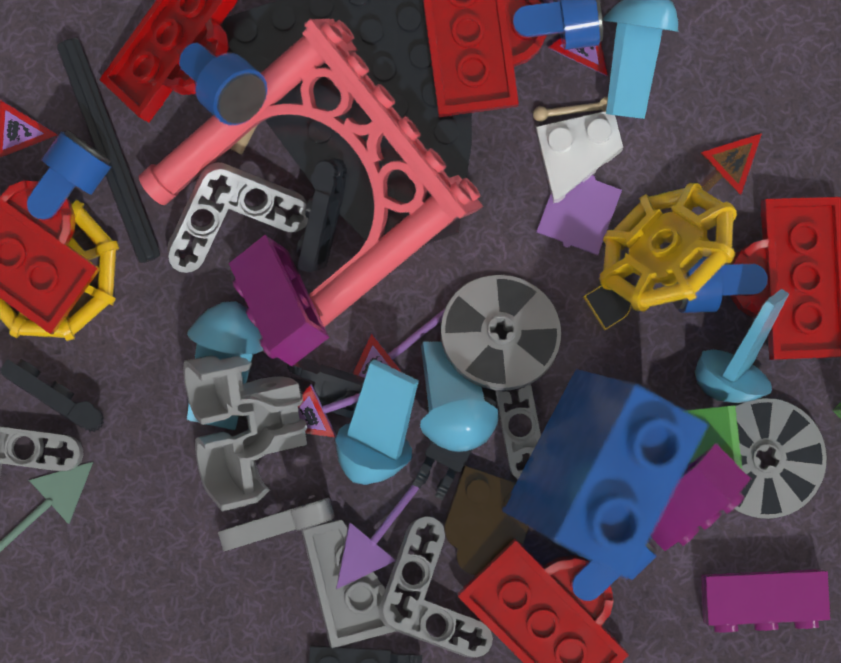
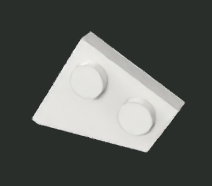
[536,111,623,203]

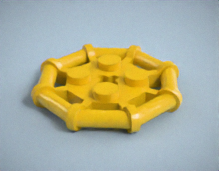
[599,183,737,312]
[0,200,120,341]

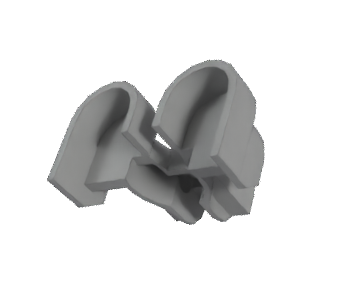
[183,356,307,511]

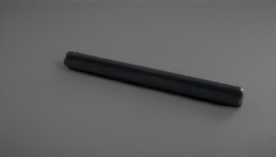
[57,38,160,263]

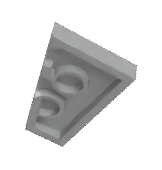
[301,520,404,648]

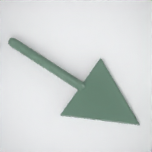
[0,462,93,552]

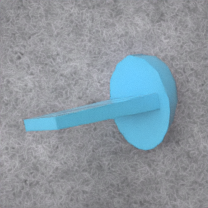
[602,0,678,119]
[695,289,789,403]
[187,301,263,430]
[420,341,498,452]
[335,359,418,485]

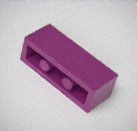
[229,235,329,366]
[650,443,751,551]
[701,569,830,633]

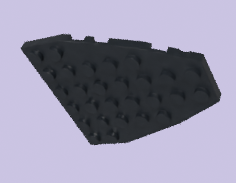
[222,0,472,246]

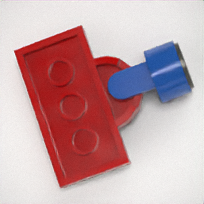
[99,0,267,125]
[423,0,603,117]
[0,130,111,334]
[673,197,841,360]
[457,538,657,663]

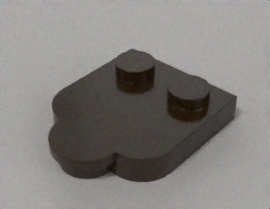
[443,465,529,575]

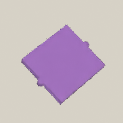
[536,175,622,255]

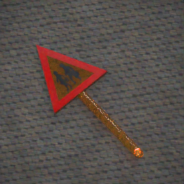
[700,133,762,196]

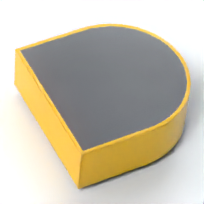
[583,285,631,331]

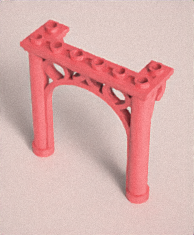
[139,19,483,327]

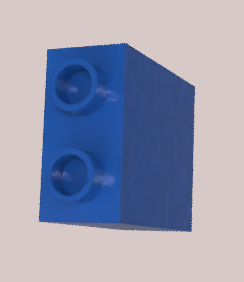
[502,369,708,579]

